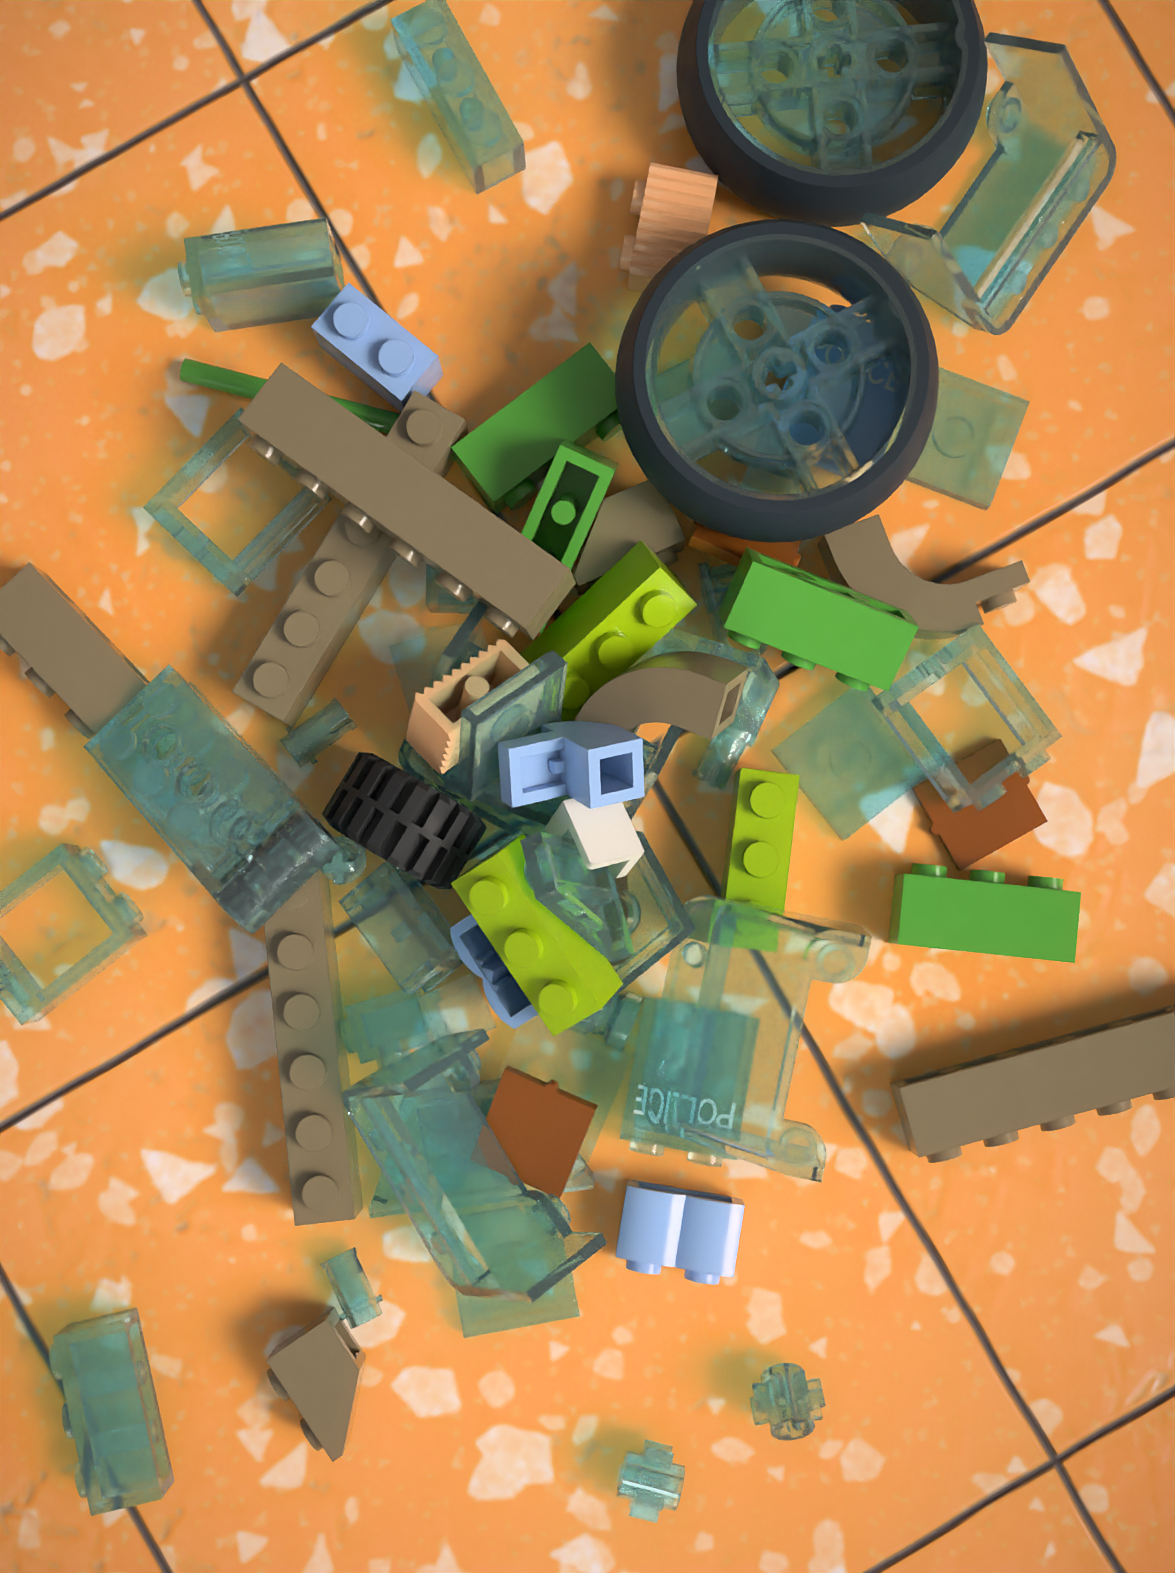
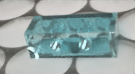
[390,0,526,195]
[49,1308,175,1516]

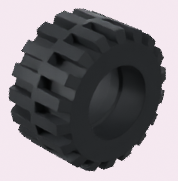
[322,752,487,890]

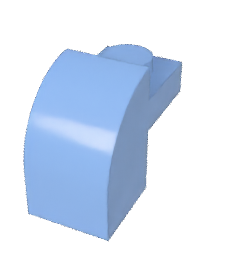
[498,721,645,809]

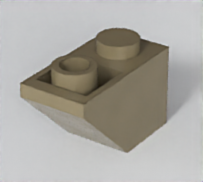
[574,480,686,595]
[266,1307,366,1462]

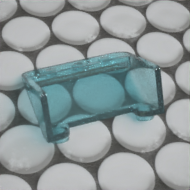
[641,895,872,1183]

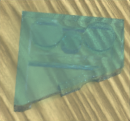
[520,831,635,962]

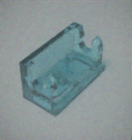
[338,861,464,995]

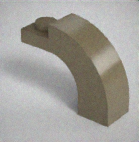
[817,514,1030,640]
[575,651,749,740]

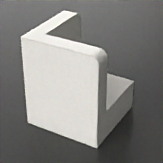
[544,799,645,879]

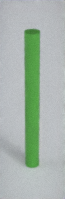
[180,358,400,434]

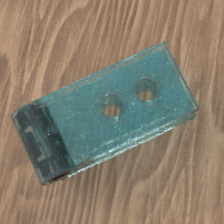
[83,664,342,934]

